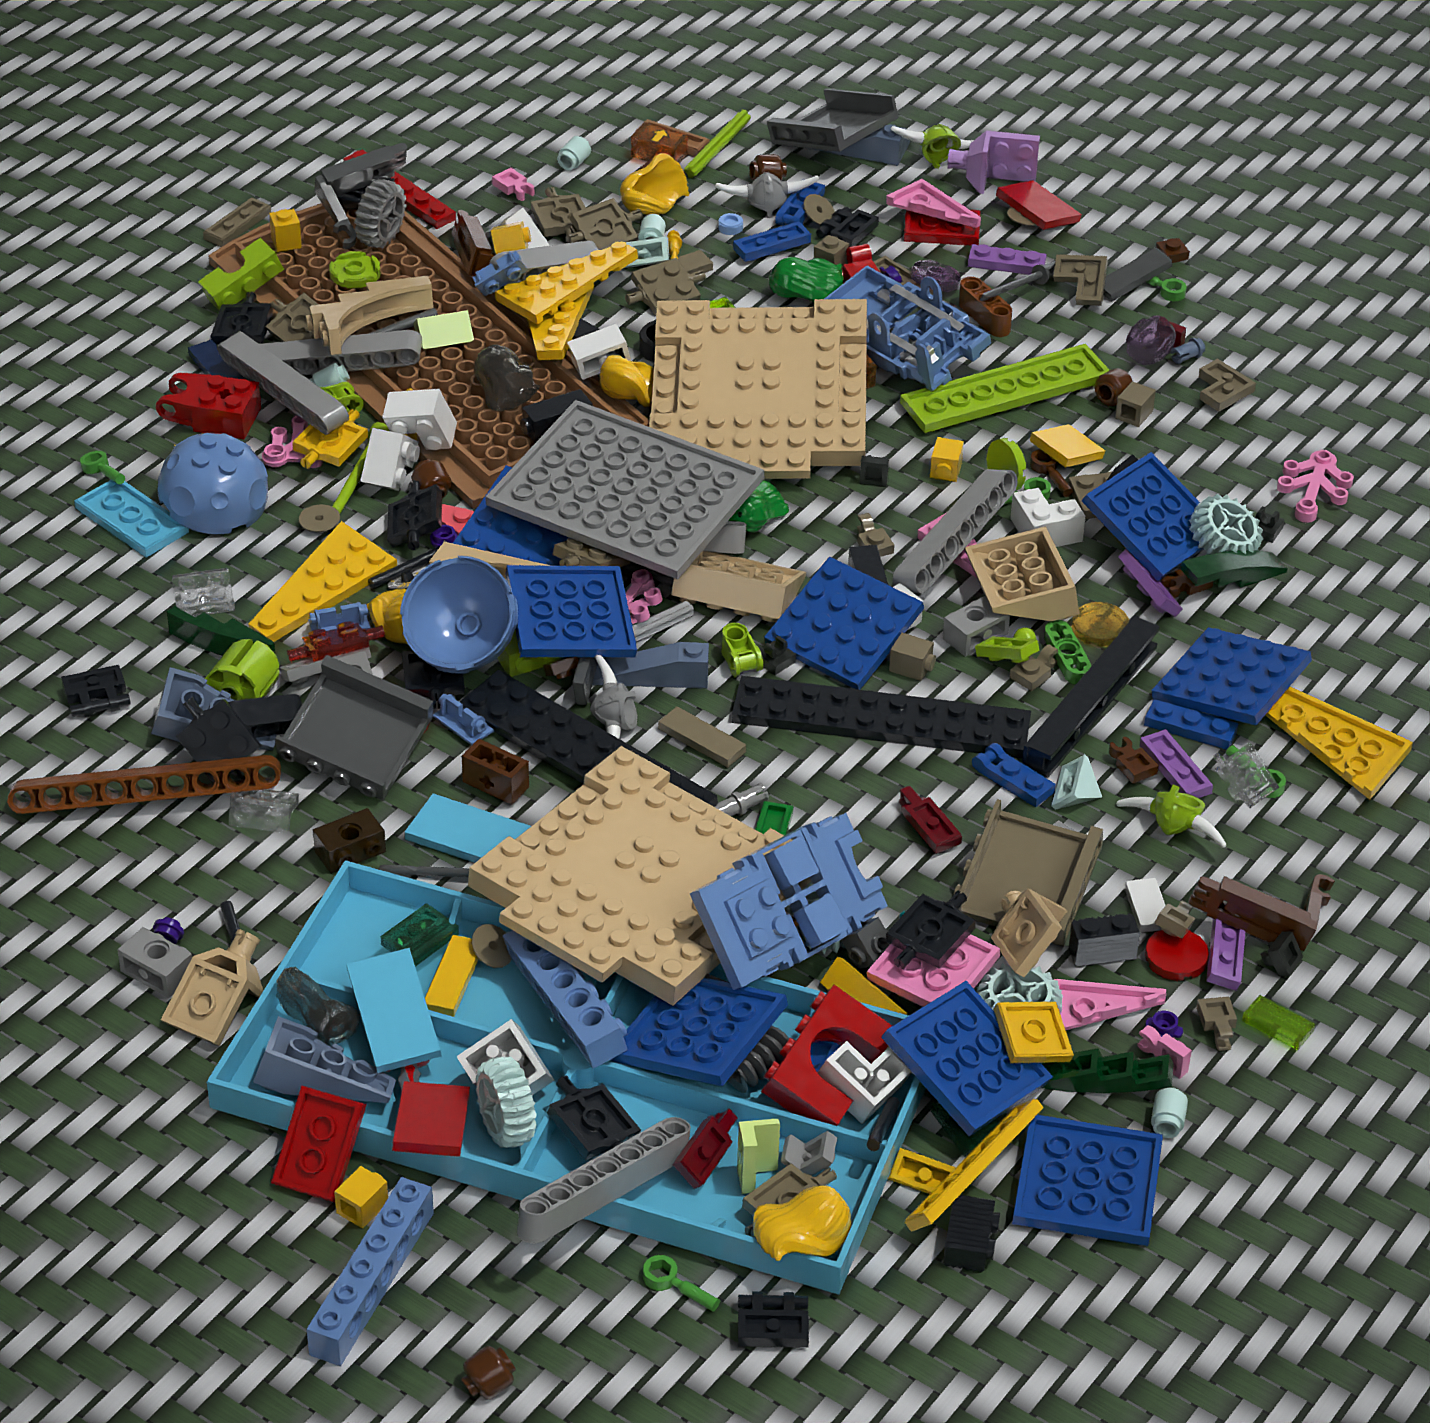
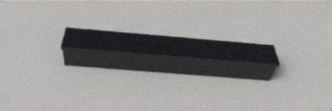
[1022,615,1160,778]

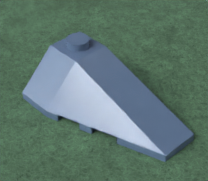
[809,124,911,166]
[592,642,709,688]
[151,667,277,751]
[253,1016,396,1103]

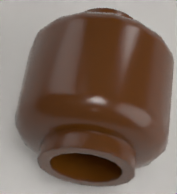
[749,154,787,181]
[1094,368,1133,406]
[411,459,452,499]
[461,1346,516,1400]

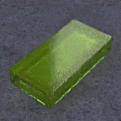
[1242,995,1315,1050]

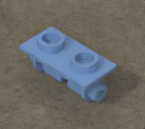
[473,251,528,296]
[308,602,371,639]
[433,694,494,745]

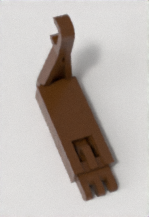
[452,210,496,277]
[1188,874,1335,951]

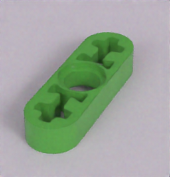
[1044,620,1091,684]

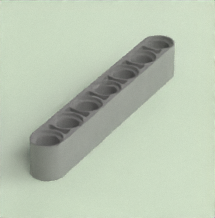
[260,330,422,376]
[217,331,349,435]
[893,469,1017,593]
[517,1117,691,1243]

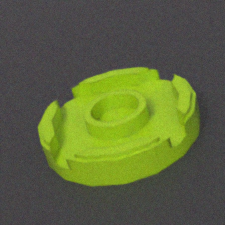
[330,251,381,288]
[986,438,1026,491]

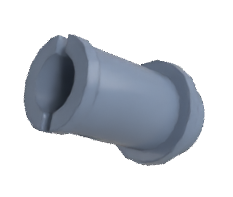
[1171,338,1205,364]

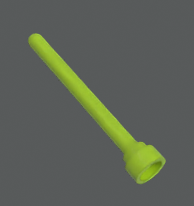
[332,422,389,514]

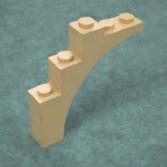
[306,276,433,355]

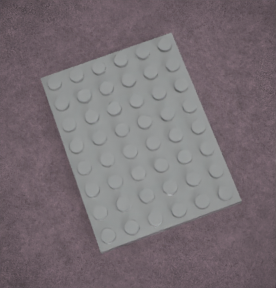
[485,400,765,579]

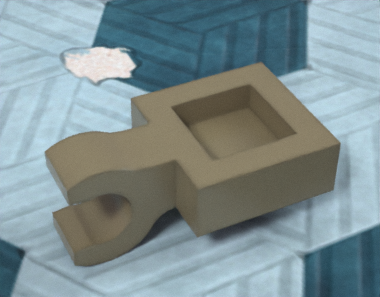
[857,513,895,557]
[1010,644,1058,692]
[1154,900,1196,938]
[1197,996,1237,1051]

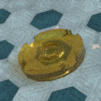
[1072,602,1129,647]

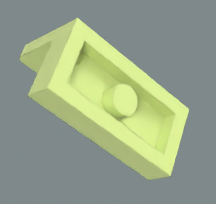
[414,310,474,350]
[737,1119,780,1194]

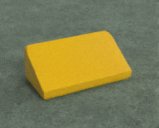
[888,1148,956,1194]

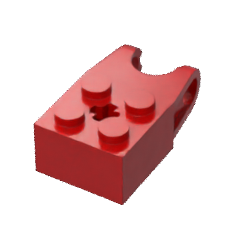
[155,373,261,439]

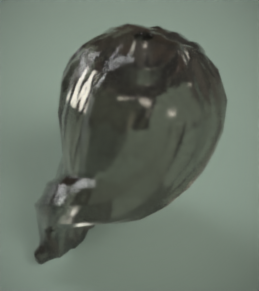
[474,344,540,411]
[276,967,360,1046]

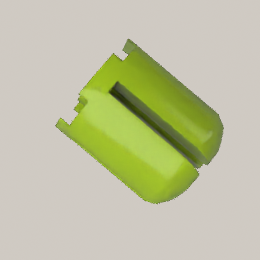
[205,639,279,701]

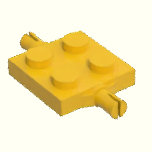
[292,409,368,469]

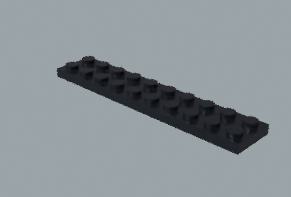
[460,669,718,807]
[732,675,1031,758]

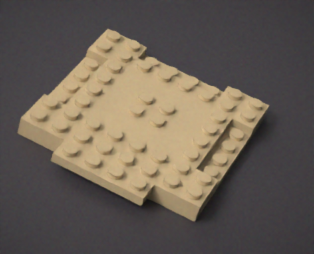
[649,299,867,479]
[468,746,811,1006]

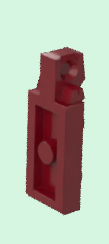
[898,786,962,854]
[672,1108,738,1189]

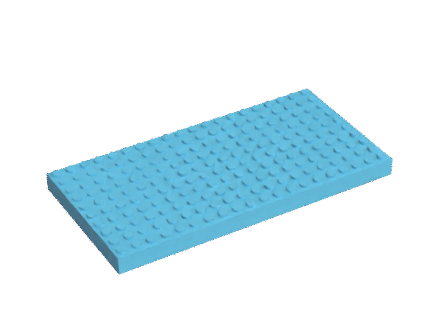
[207,860,926,1295]

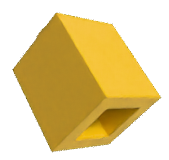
[269,209,302,252]
[490,221,531,254]
[930,437,964,482]
[334,1166,388,1229]

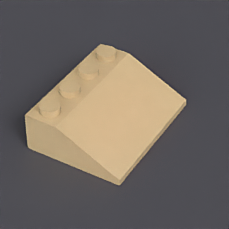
[965,526,1079,621]
[671,551,806,622]

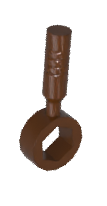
[1030,449,1073,497]

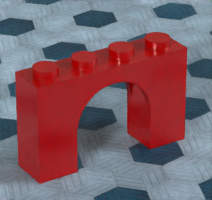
[761,984,892,1126]

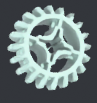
[1189,494,1263,555]
[976,963,1063,1014]
[475,1056,537,1148]

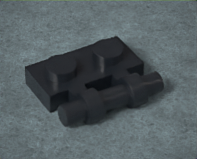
[816,207,879,247]
[61,665,131,717]
[738,1291,809,1347]

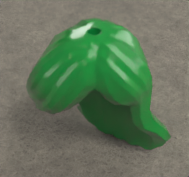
[769,257,843,302]
[728,480,789,533]

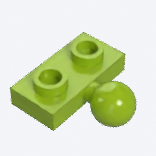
[975,627,1040,663]

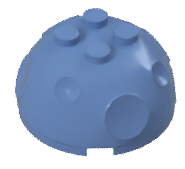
[157,433,268,534]
[400,556,518,673]

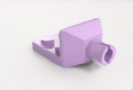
[947,131,1040,194]

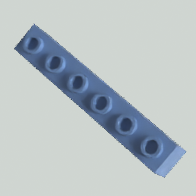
[502,930,628,1069]
[307,1177,434,1367]

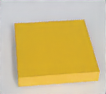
[1029,424,1106,468]
[994,1002,1074,1063]

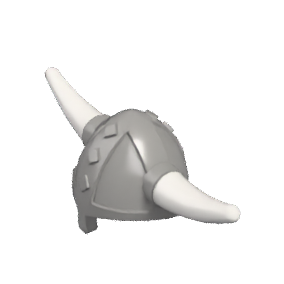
[715,172,819,218]
[590,655,638,739]

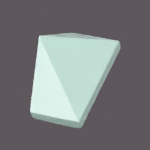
[624,236,669,268]
[1051,755,1102,810]

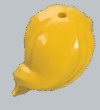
[620,153,689,215]
[599,355,654,407]
[367,588,408,644]
[753,1186,851,1261]

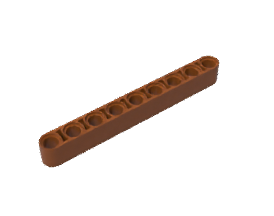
[7,755,281,814]

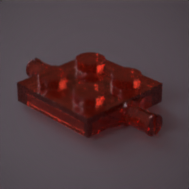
[286,621,385,662]

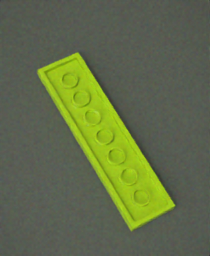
[900,344,1109,433]

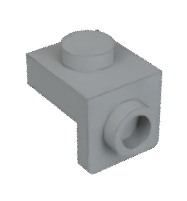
[781,1130,837,1176]

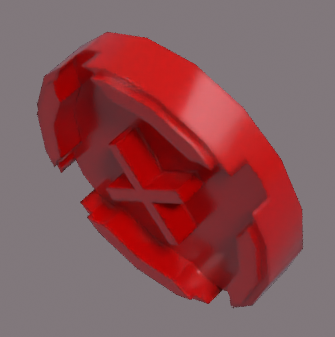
[1145,930,1209,981]

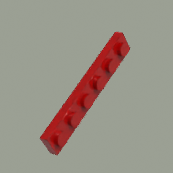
[343,149,456,229]

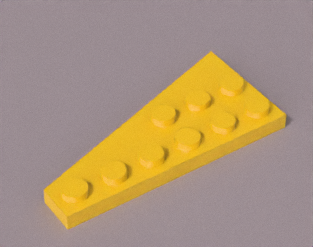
[495,242,638,325]
[527,288,594,360]
[248,521,397,642]
[1265,687,1413,800]

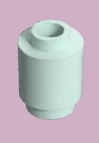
[557,136,591,170]
[638,214,666,240]
[309,363,350,387]
[1151,1088,1188,1138]

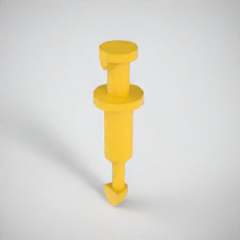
[667,230,682,260]

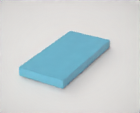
[74,480,189,558]
[405,794,531,863]
[346,948,442,1074]

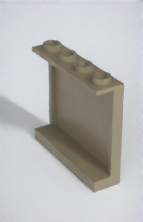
[954,799,1103,947]

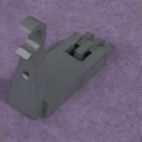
[314,143,407,249]

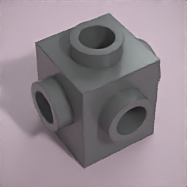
[841,917,890,969]

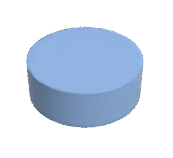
[718,213,743,235]

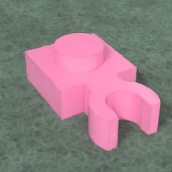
[492,168,535,201]
[1137,1025,1192,1079]

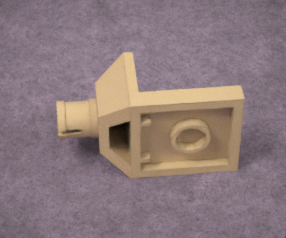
[991,888,1068,978]
[161,929,263,1046]

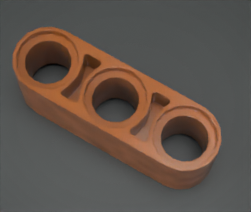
[959,276,1012,337]

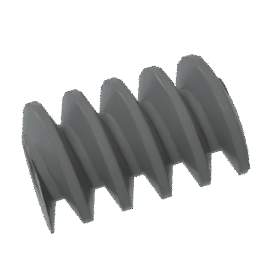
[728,1026,789,1093]

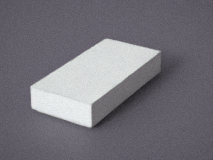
[1125,878,1165,933]

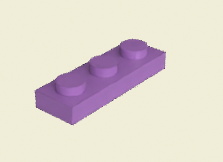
[968,244,1047,275]
[1118,549,1183,617]
[1139,729,1213,798]
[1206,919,1246,991]

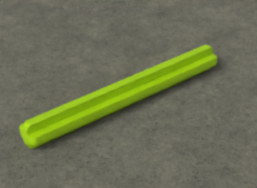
[684,110,751,178]

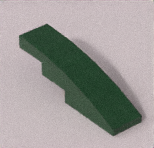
[1181,550,1288,588]
[167,606,276,656]
[1041,1048,1174,1093]

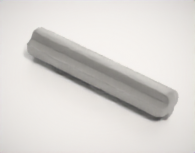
[632,601,694,642]

